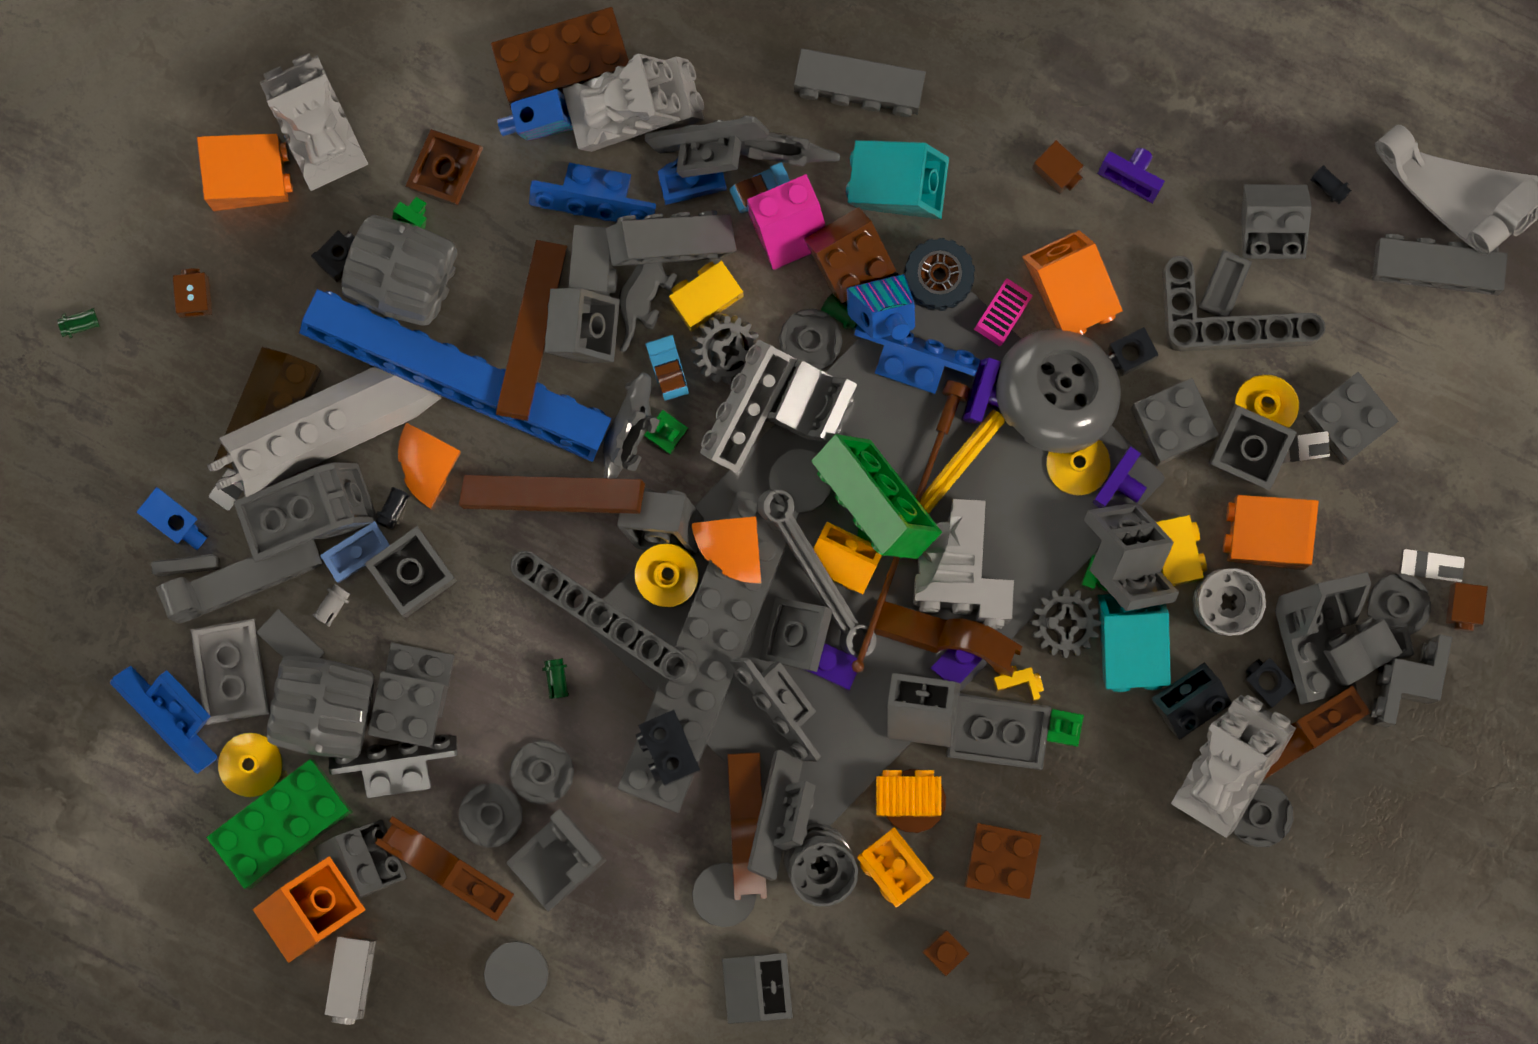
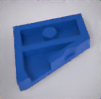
[658,158,727,205]

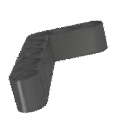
[1162,256,1325,352]
[156,540,323,624]

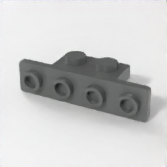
[645,116,769,178]
[730,658,821,762]
[329,735,458,798]
[747,750,816,880]

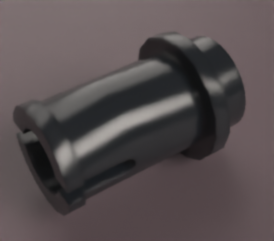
[1310,165,1352,204]
[376,487,410,530]

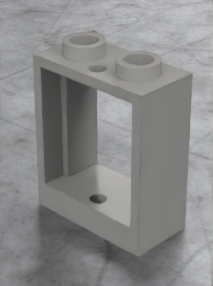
[324,936,376,1025]

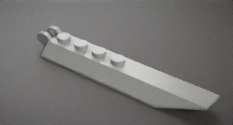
[207,366,443,497]

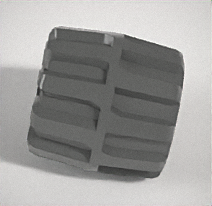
[342,215,457,326]
[267,656,374,759]

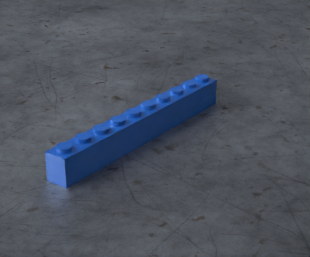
[299,289,612,462]

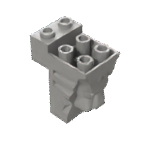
[260,53,368,191]
[563,53,704,152]
[913,499,1014,629]
[1171,695,1296,838]

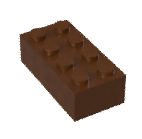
[491,7,629,109]

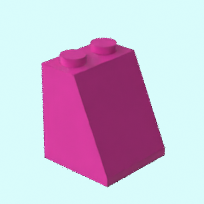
[747,174,826,270]

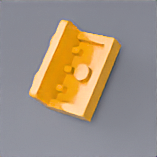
[857,827,934,907]

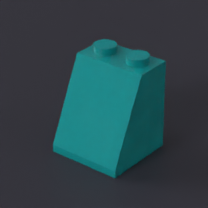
[846,140,949,219]
[1097,594,1171,692]

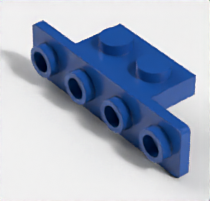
[529,163,656,222]
[854,325,980,394]
[110,666,217,774]

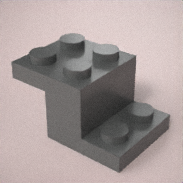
[765,360,857,442]
[1084,502,1179,611]
[1370,635,1453,728]
[368,642,455,748]

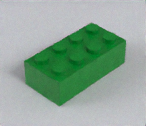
[811,434,942,559]
[206,759,353,890]

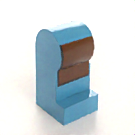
[729,162,790,213]
[645,335,689,401]

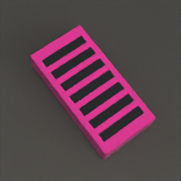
[974,278,1033,346]

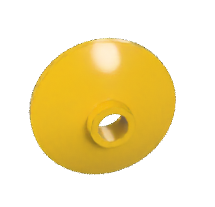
[1235,375,1299,428]
[1046,440,1111,495]
[635,543,699,607]
[218,733,283,797]

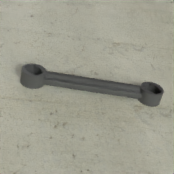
[757,490,876,657]

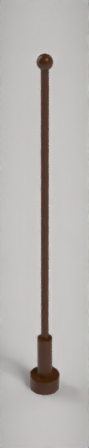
[851,380,971,672]

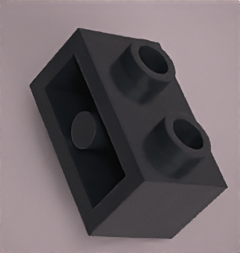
[1152,662,1232,740]
[635,710,701,786]

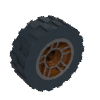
[904,238,975,311]

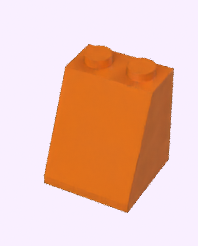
[197,134,293,211]
[1022,230,1123,334]
[1223,495,1319,570]
[252,856,366,963]

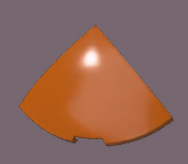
[398,423,461,509]
[692,516,761,583]

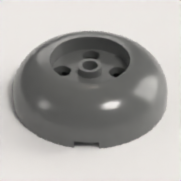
[995,329,1121,453]

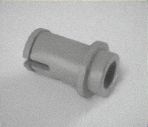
[313,584,350,627]

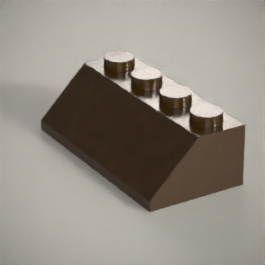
[214,346,321,487]

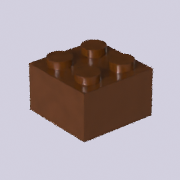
[804,207,896,303]
[964,823,1042,900]

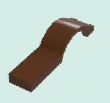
[874,601,1022,677]
[1263,686,1370,781]
[728,753,767,900]
[374,816,514,921]

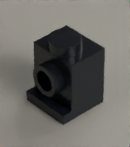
[311,230,355,282]

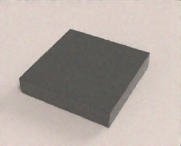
[760,597,833,672]

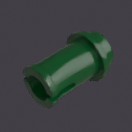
[821,294,858,330]
[57,308,100,338]
[542,658,569,699]

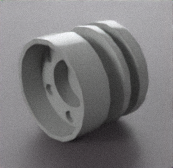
[1192,568,1266,636]

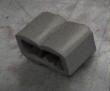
[1324,616,1403,685]

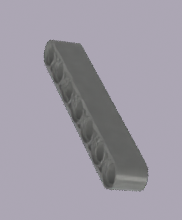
[510,551,697,685]

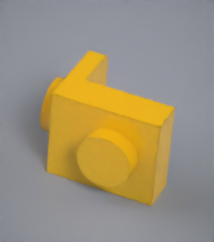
[993,665,1044,701]

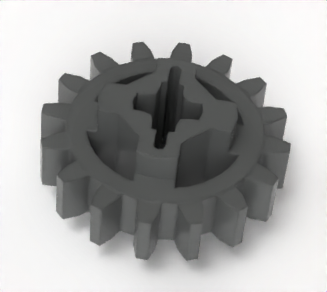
[691,314,759,384]
[1030,588,1101,658]

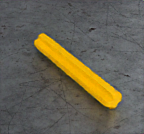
[920,410,1005,514]

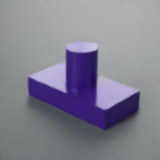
[1097,148,1165,204]
[961,358,1001,424]
[1092,447,1147,508]
[803,643,857,690]
[931,649,982,683]

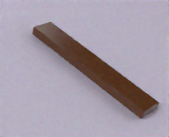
[496,240,567,421]
[459,475,645,514]

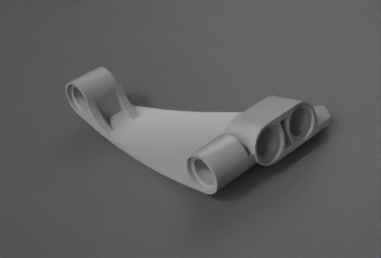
[1375,125,1538,255]

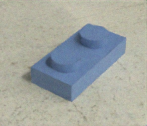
[320,521,390,583]

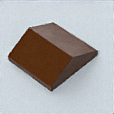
[406,129,483,205]

